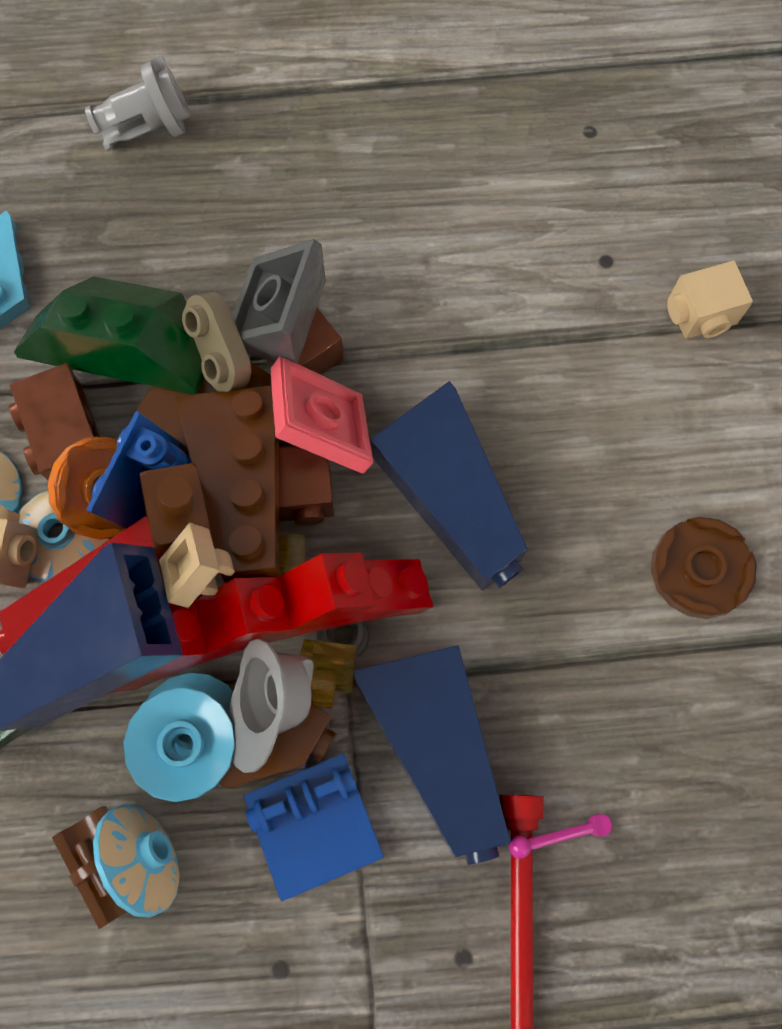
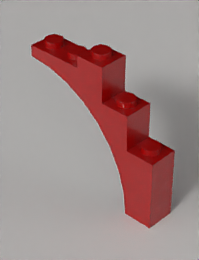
[109,553,433,693]

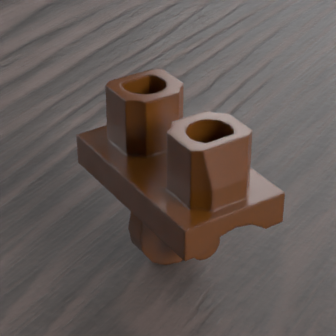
[52,806,127,929]

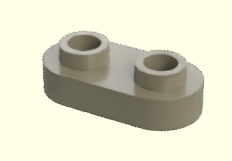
[182,292,251,392]

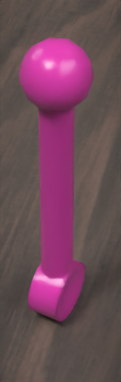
[509,814,612,859]

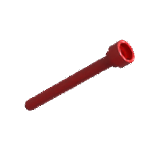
[500,794,544,1029]

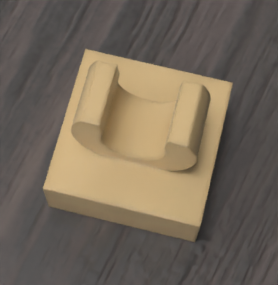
[159,523,235,608]

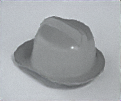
[227,639,314,773]

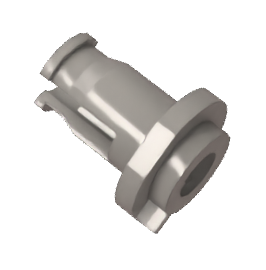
[85,56,190,151]

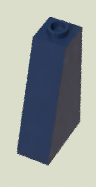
[370,381,528,591]
[0,542,183,731]
[354,645,511,865]

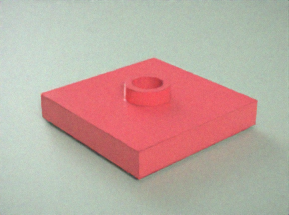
[270,357,373,474]

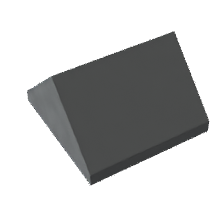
[232,239,326,364]

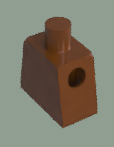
[140,463,212,583]

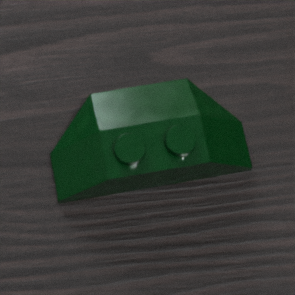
[14,276,205,395]

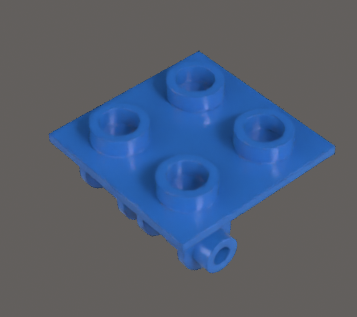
[86,411,191,529]
[243,753,384,902]

